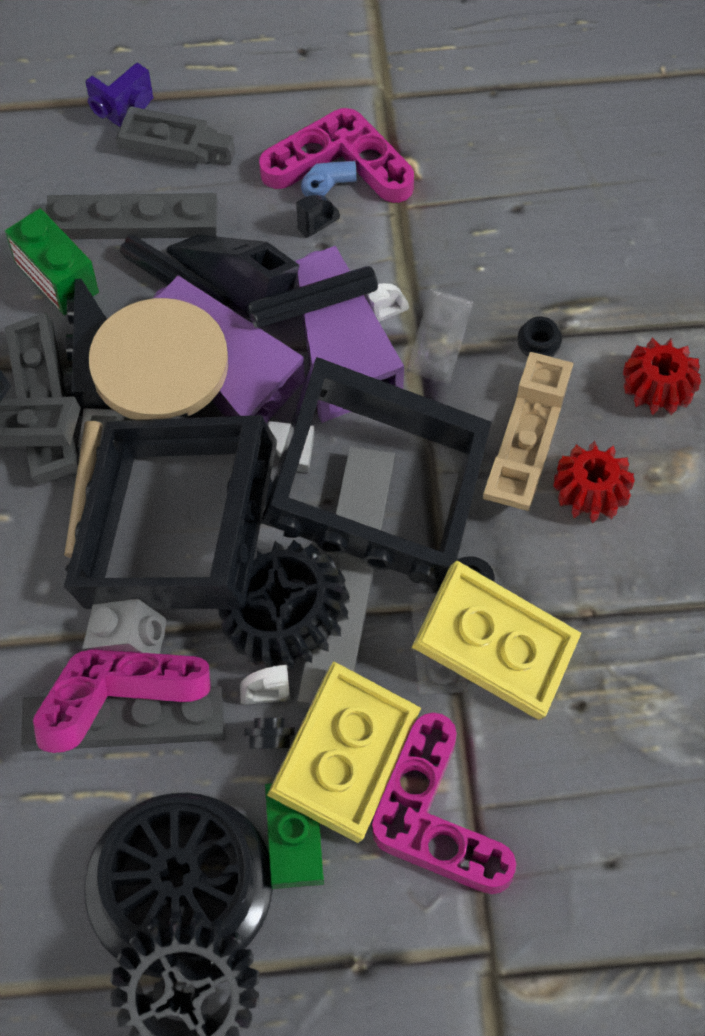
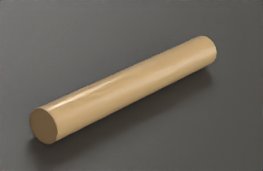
[64,421,103,558]

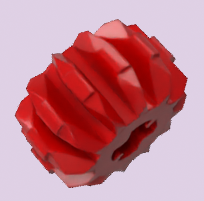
[623,337,701,416]
[553,440,635,524]

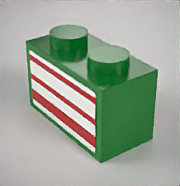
[4,208,99,316]

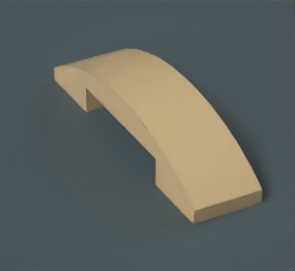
[483,352,574,511]

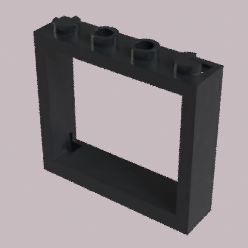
[260,357,492,586]
[64,415,277,609]

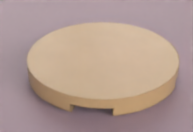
[89,298,228,420]

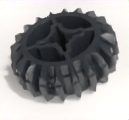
[218,540,350,669]
[110,911,260,1036]

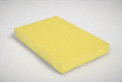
[412,560,581,720]
[267,661,421,843]

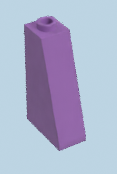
[295,246,405,423]
[152,276,305,423]

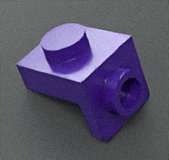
[85,62,153,127]

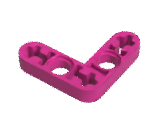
[259,108,414,203]
[33,649,211,753]
[372,712,516,894]

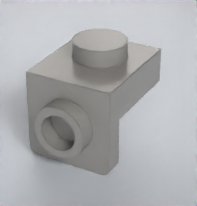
[82,598,166,654]

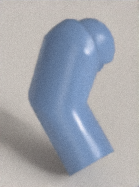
[301,161,356,197]

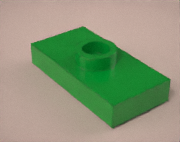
[265,783,324,889]

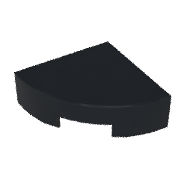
[296,195,340,238]

